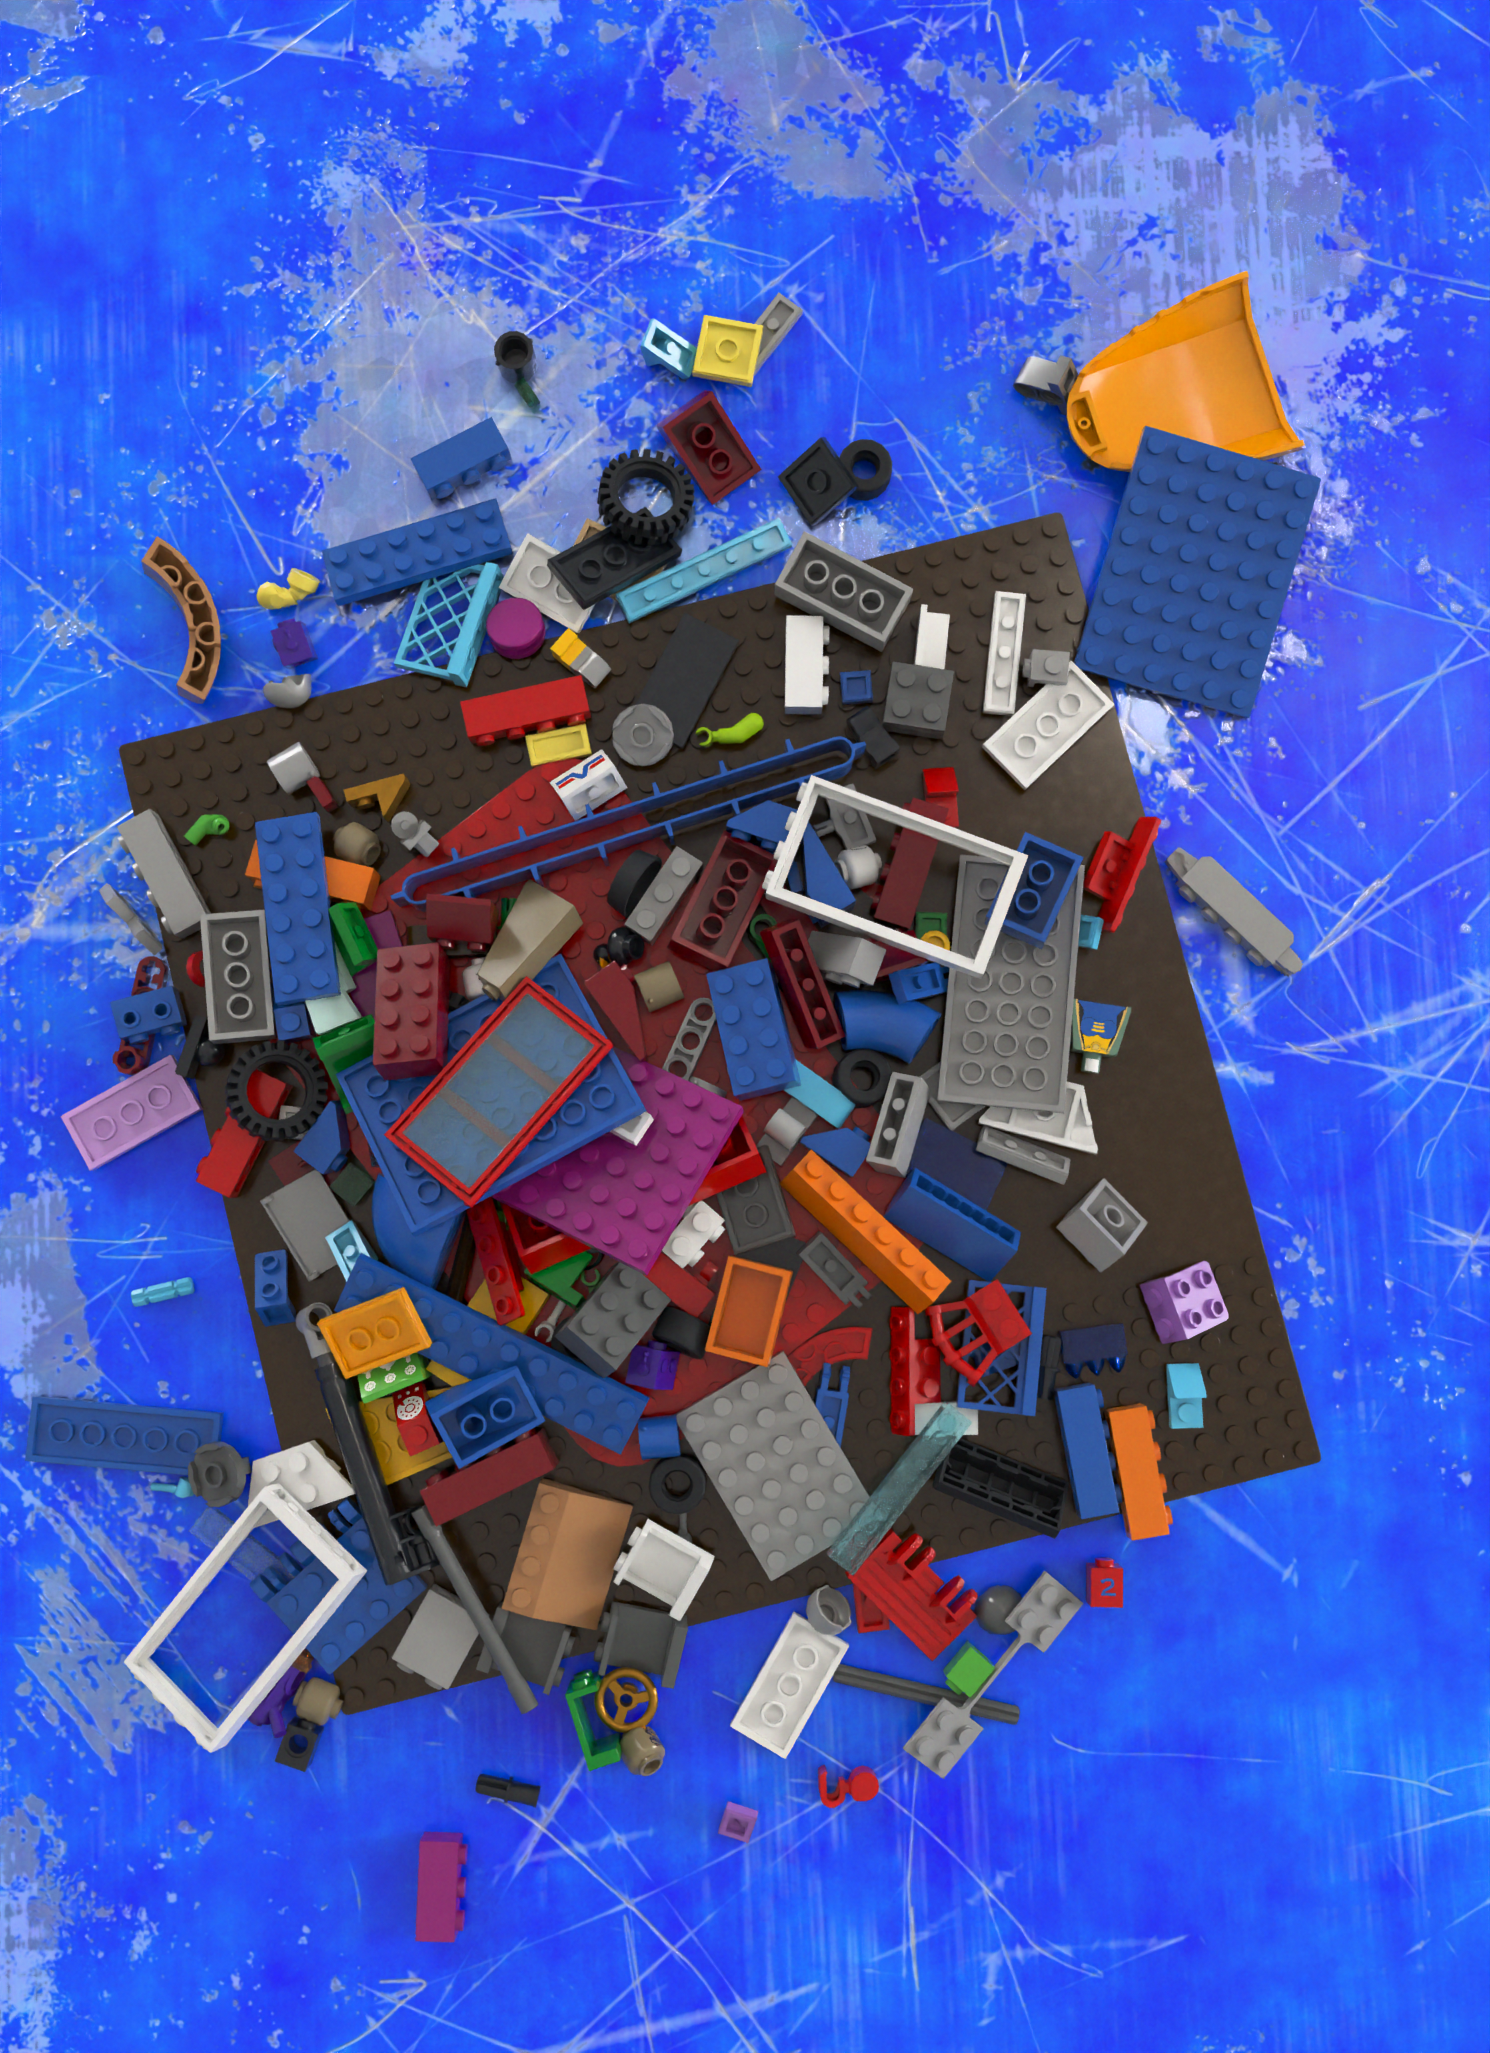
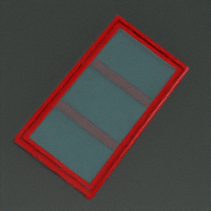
[384,976,614,1208]

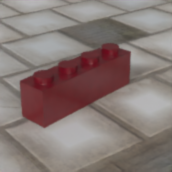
[870,797,949,929]
[760,919,845,1049]

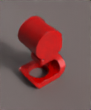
[818,1765,879,1808]

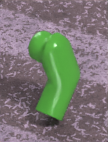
[184,814,230,846]

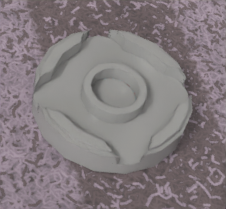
[612,703,674,766]

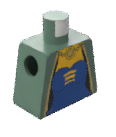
[1069,999,1132,1074]

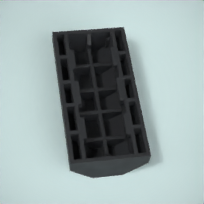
[933,1435,1069,1539]

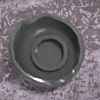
[974,1585,1022,1635]

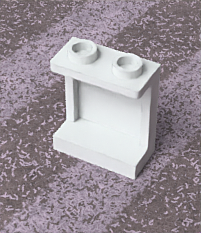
[613,1519,715,1621]

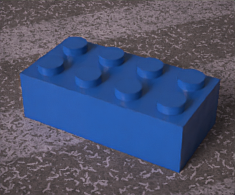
[706,958,801,1101]

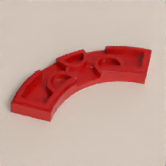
[787,1327,873,1386]

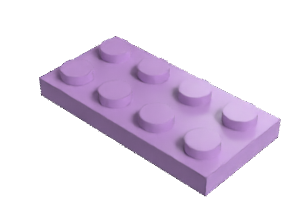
[61,1055,203,1171]

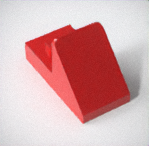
[922,767,959,829]

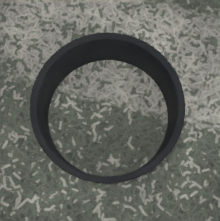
[607,850,662,918]

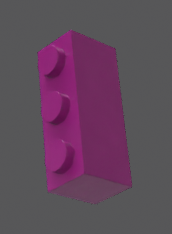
[415,1832,468,1942]

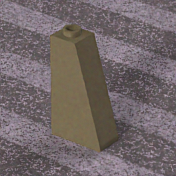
[477,879,583,1002]

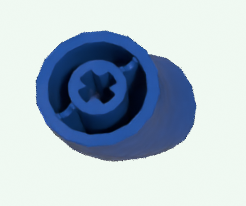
[834,990,941,1064]

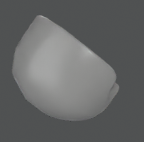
[263,674,312,708]
[806,1585,852,1635]

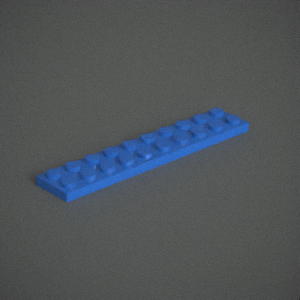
[334,1253,650,1455]

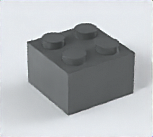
[882,661,954,740]

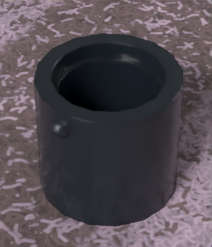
[494,331,537,383]

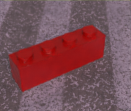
[460,675,591,746]
[196,1069,293,1198]

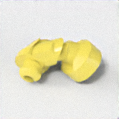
[257,568,320,610]

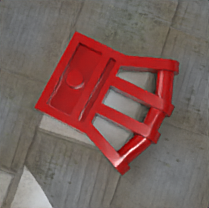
[925,1279,1032,1387]

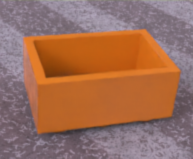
[705,1255,793,1367]

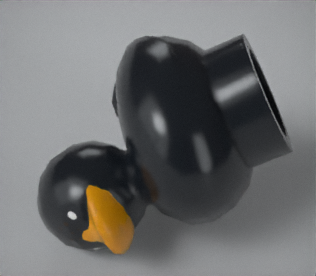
[593,926,644,968]

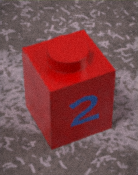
[1086,1558,1123,1608]

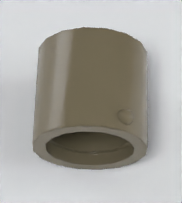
[634,961,684,1012]

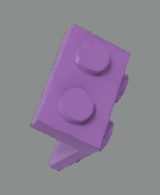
[1140,1261,1228,1344]

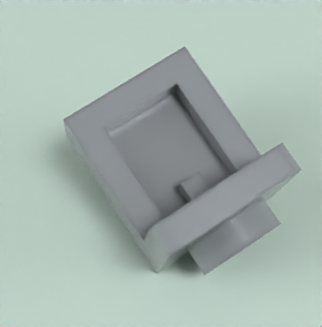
[1022,649,1070,687]

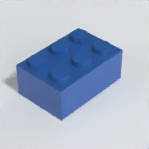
[984,832,1084,950]

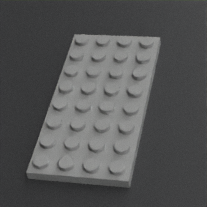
[937,855,1085,1113]

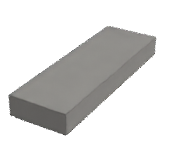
[754,293,803,376]
[976,1125,1071,1185]

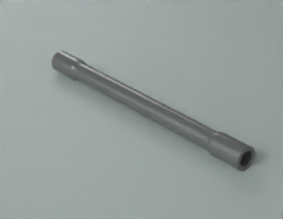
[411,1505,539,1714]

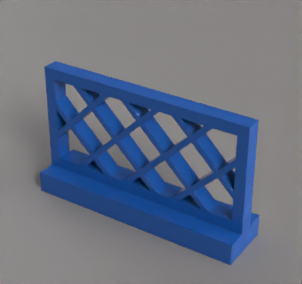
[956,1280,1047,1416]

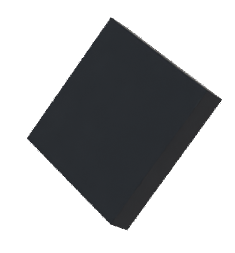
[778,437,859,526]

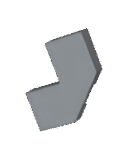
[99,883,163,956]

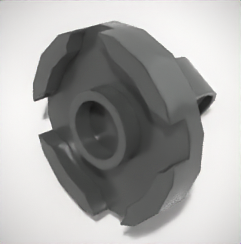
[188,1441,252,1507]

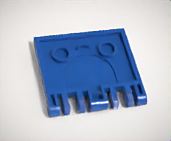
[250,1497,428,1675]

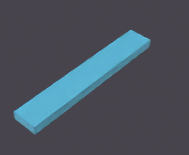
[615,518,792,623]

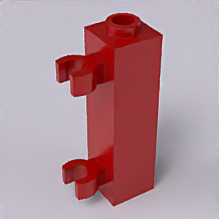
[643,1251,719,1318]

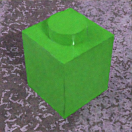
[943,1640,995,1698]

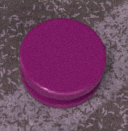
[486,598,546,659]

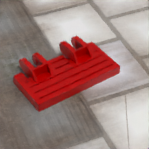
[845,1528,978,1661]

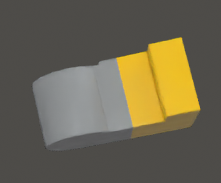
[550,628,611,688]

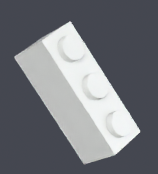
[785,615,829,714]

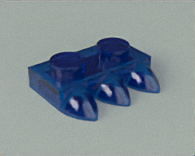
[1059,1323,1128,1379]

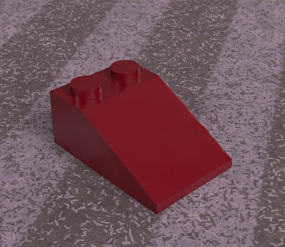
[655,390,762,505]
[584,960,648,1062]

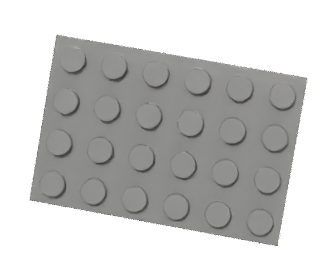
[676,1350,881,1581]

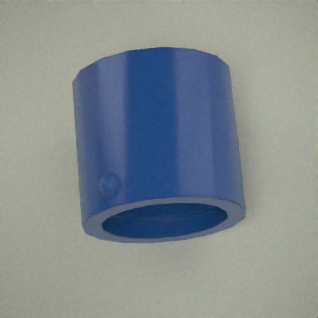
[638,1414,681,1460]

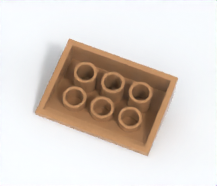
[502,1478,633,1630]

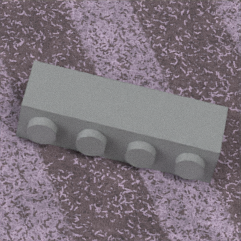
[117,809,211,939]

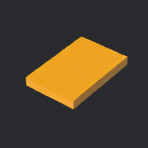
[317,1287,432,1379]

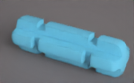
[131,1277,195,1307]

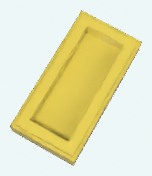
[525,724,592,768]

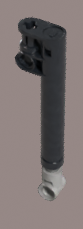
[295,1302,441,1586]

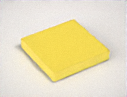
[692,315,763,387]

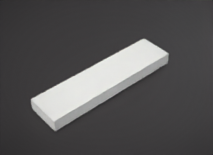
[982,591,1026,716]

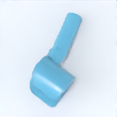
[151,1477,194,1498]

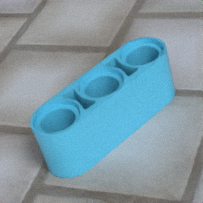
[784,1059,856,1129]

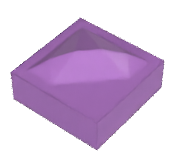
[718,1801,758,1843]

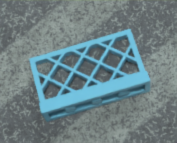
[394,562,504,688]

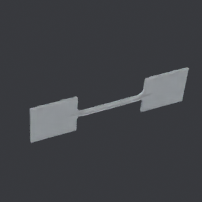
[903,1571,1083,1779]

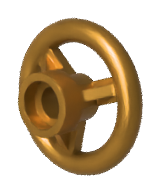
[594,1667,658,1733]

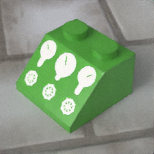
[358,1352,434,1404]

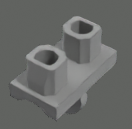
[391,811,440,857]

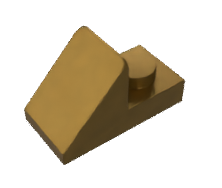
[344,773,410,822]

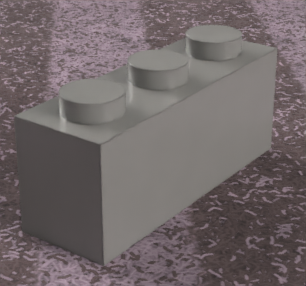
[625,846,704,946]
[808,931,886,988]
[866,1072,931,1178]

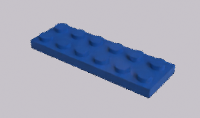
[322,498,513,606]
[255,812,341,1006]
[25,1396,224,1475]

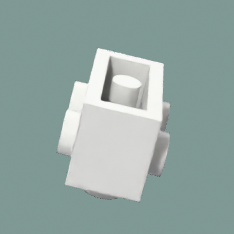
[662,1200,725,1269]

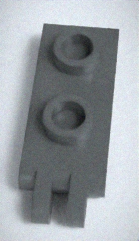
[796,1231,872,1310]

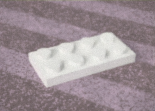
[982,661,1114,790]
[730,1612,849,1759]

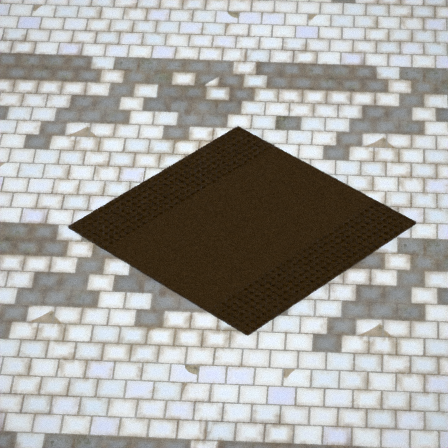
[119,512,1321,1715]

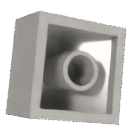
[1057,1178,1148,1273]

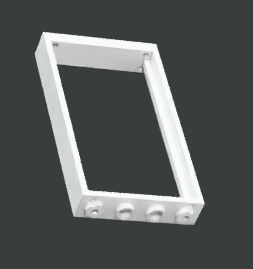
[762,775,1028,979]
[124,1483,367,1753]

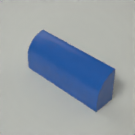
[884,1168,1021,1282]

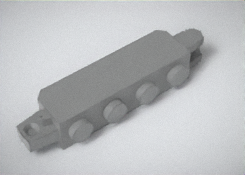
[1165,847,1303,976]

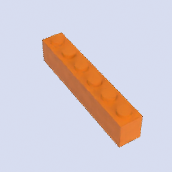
[780,1149,951,1314]

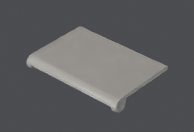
[260,1169,349,1281]

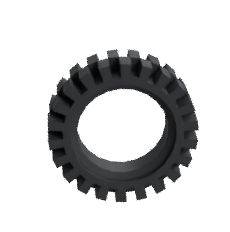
[597,449,694,545]
[225,1040,328,1142]

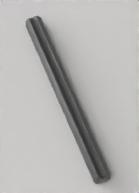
[833,1664,1020,1725]

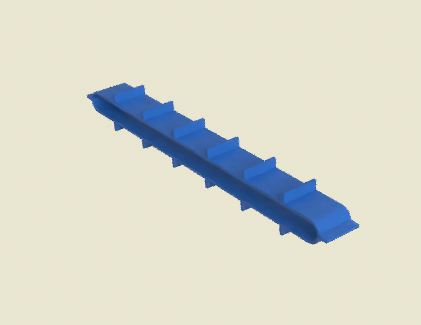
[391,736,866,912]

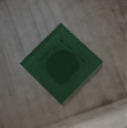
[329,1162,374,1207]

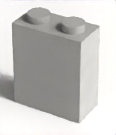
[392,1584,490,1690]

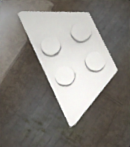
[978,1082,1098,1155]
[248,1440,355,1528]

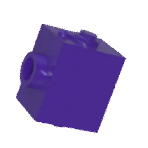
[270,618,318,669]
[625,1340,680,1390]

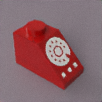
[392,1381,444,1457]

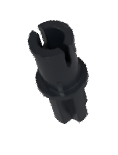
[1037,1335,1062,1400]
[475,1774,541,1808]

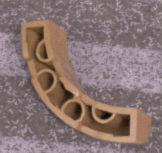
[141,536,221,704]

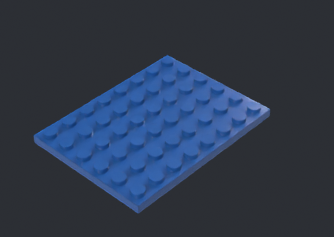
[1074,426,1322,719]
[336,953,647,1237]

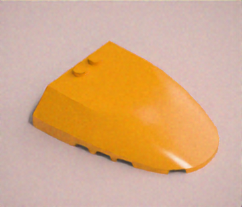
[1067,271,1305,472]

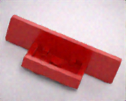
[1083,817,1161,933]
[466,1197,525,1326]
[890,1307,941,1436]

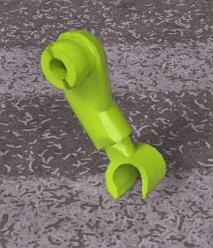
[696,713,764,748]

